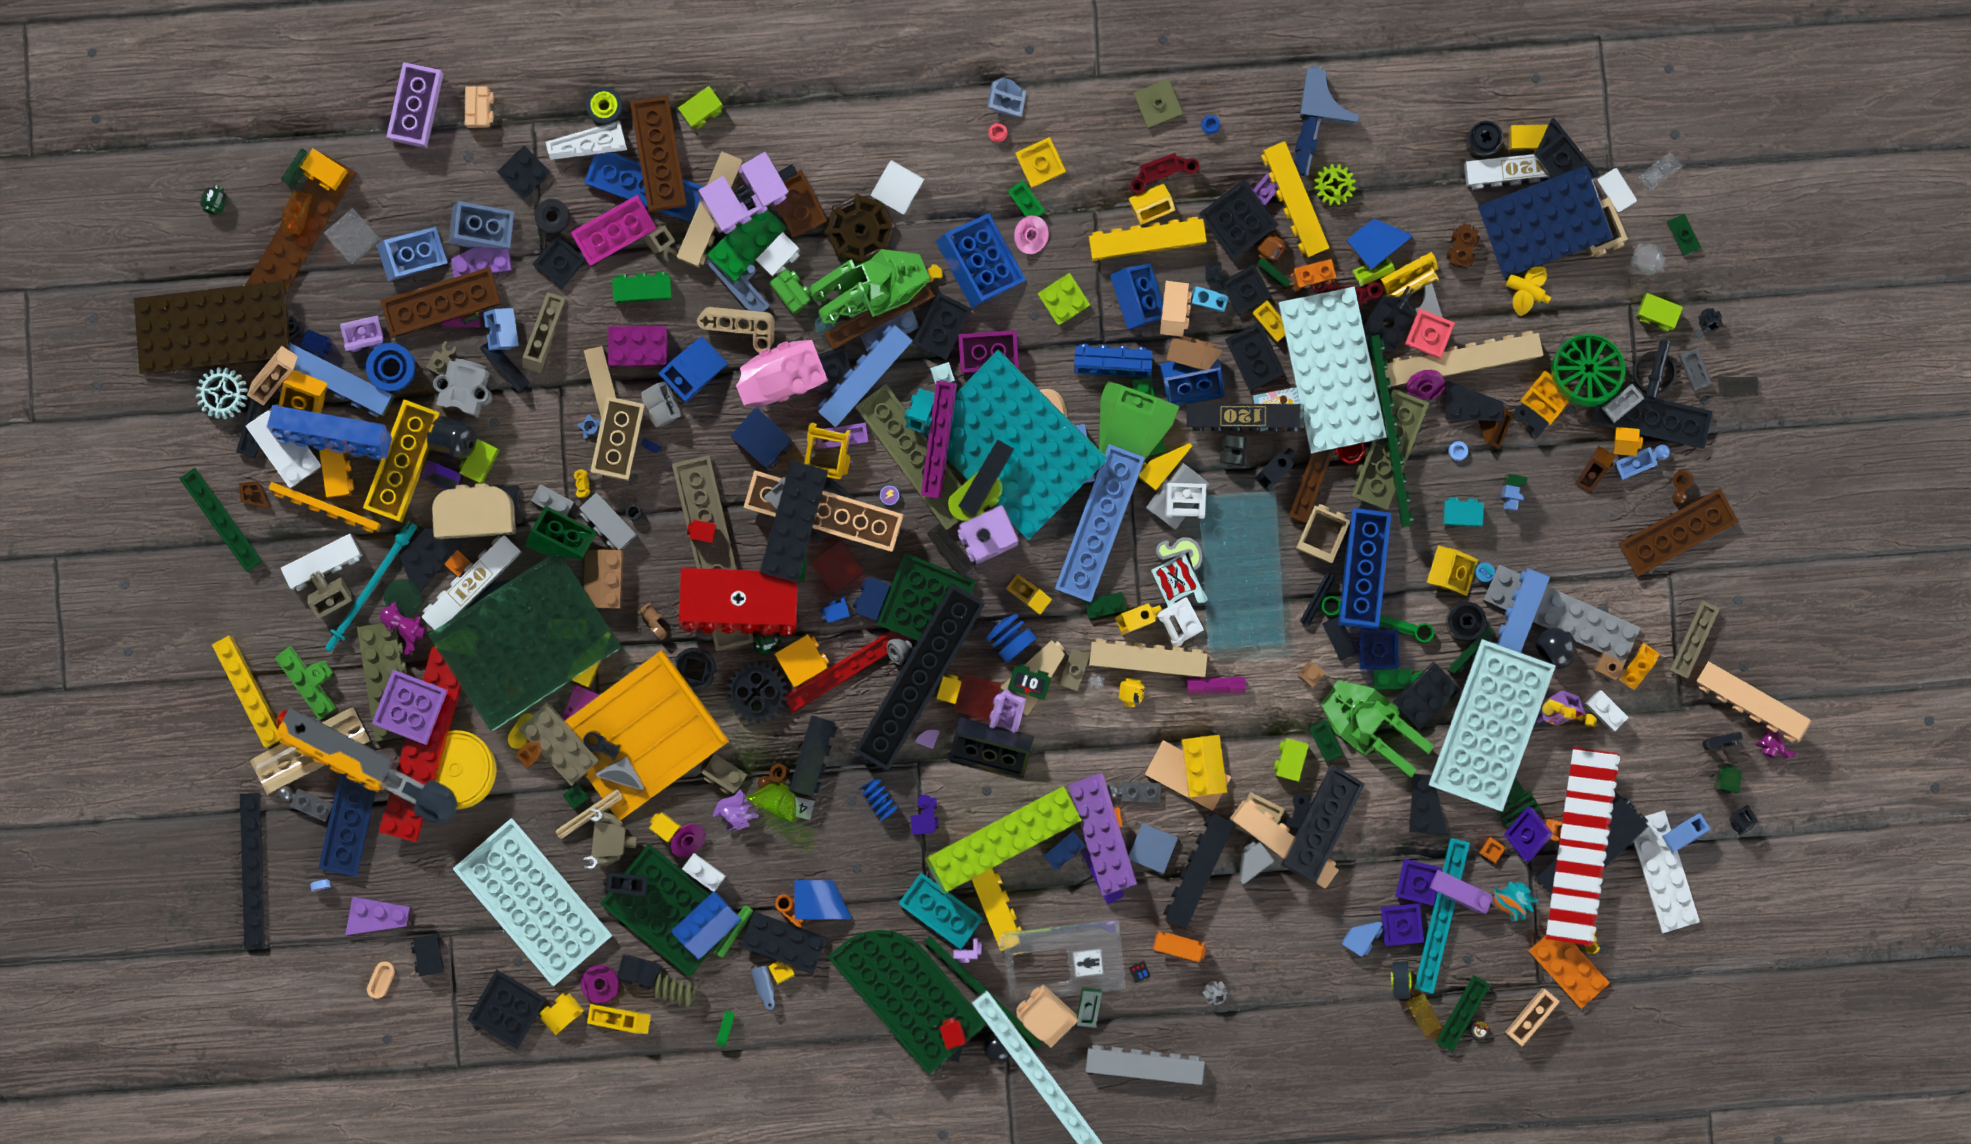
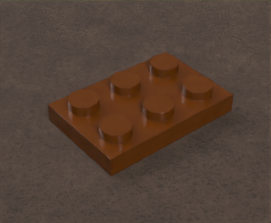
[777,170,827,239]

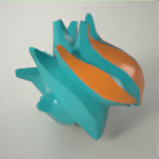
[1494,882,1538,922]

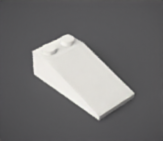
[246,404,322,489]

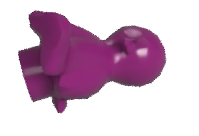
[380,601,424,656]
[1755,722,1796,759]

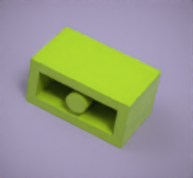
[678,86,724,130]
[1636,293,1683,332]
[459,439,499,484]
[1273,738,1309,782]

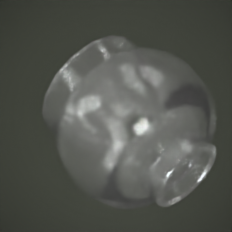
[1631,243,1666,276]

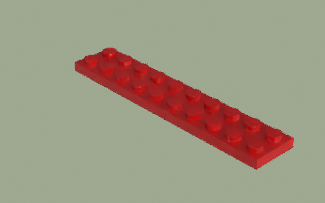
[379,646,470,843]

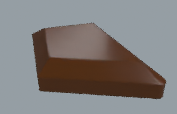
[239,481,270,509]

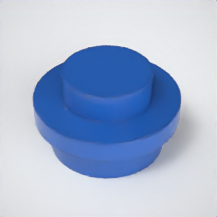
[1201,115,1220,135]

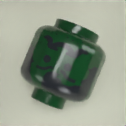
[200,185,228,215]
[752,632,782,654]

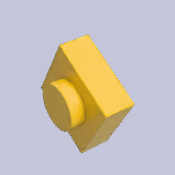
[768,962,795,985]

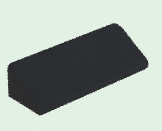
[479,343,530,392]

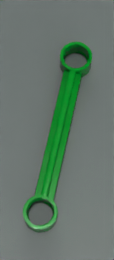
[1321,596,1434,643]

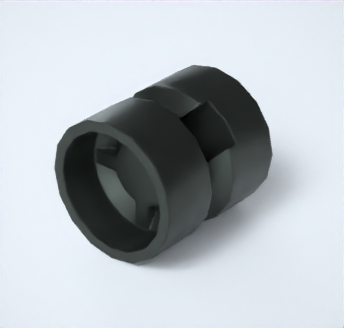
[1219,435,1247,466]

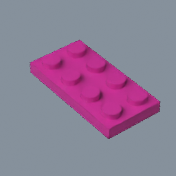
[571,195,657,266]

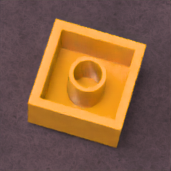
[279,370,328,414]

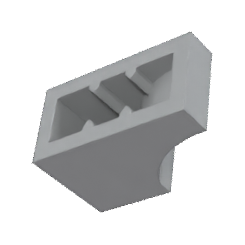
[1413,284,1443,321]

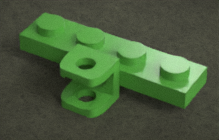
[275,646,336,720]

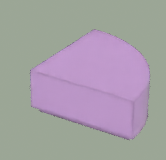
[915,730,940,749]

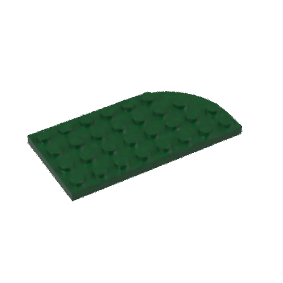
[828,930,987,1075]

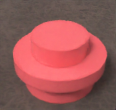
[988,123,1007,143]

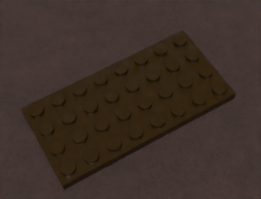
[134,281,290,375]

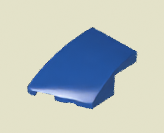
[1346,218,1413,270]
[795,880,851,919]

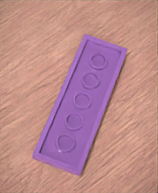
[1069,773,1137,896]

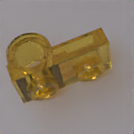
[1406,993,1442,1036]

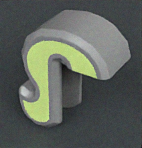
[1155,537,1203,571]

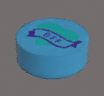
[1475,563,1495,582]

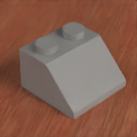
[1239,842,1274,884]

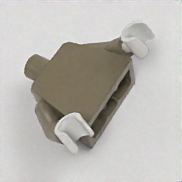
[584,808,637,869]

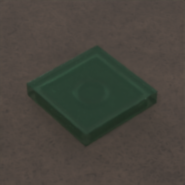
[281,148,309,189]

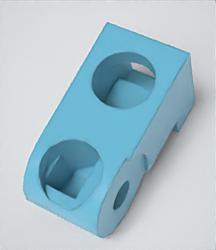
[1189,286,1228,312]

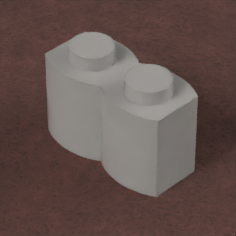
[641,381,680,427]

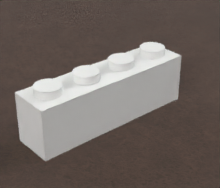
[281,534,363,591]

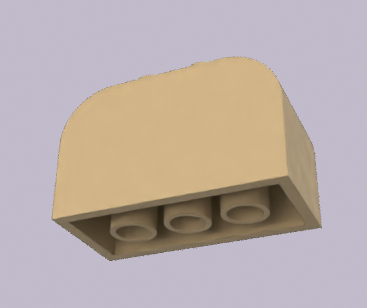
[432,484,516,539]

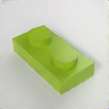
[1352,257,1395,286]

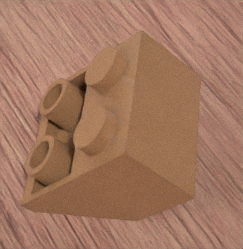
[1166,336,1222,370]

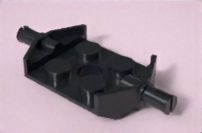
[1363,285,1416,360]

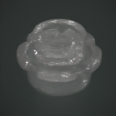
[1087,672,1106,689]

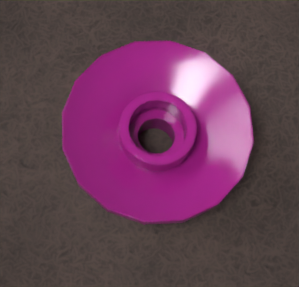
[670,824,706,857]

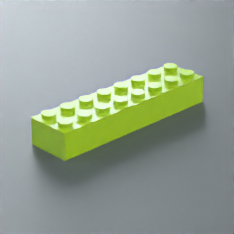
[925,786,1081,893]

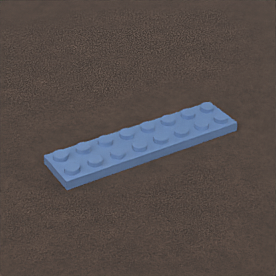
[1055,444,1145,602]

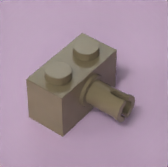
[308,570,352,619]

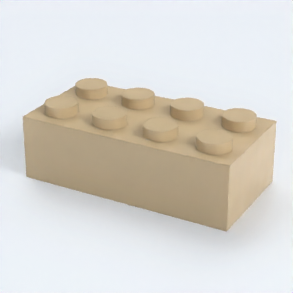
[590,396,645,481]

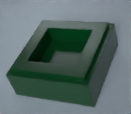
[563,783,590,810]

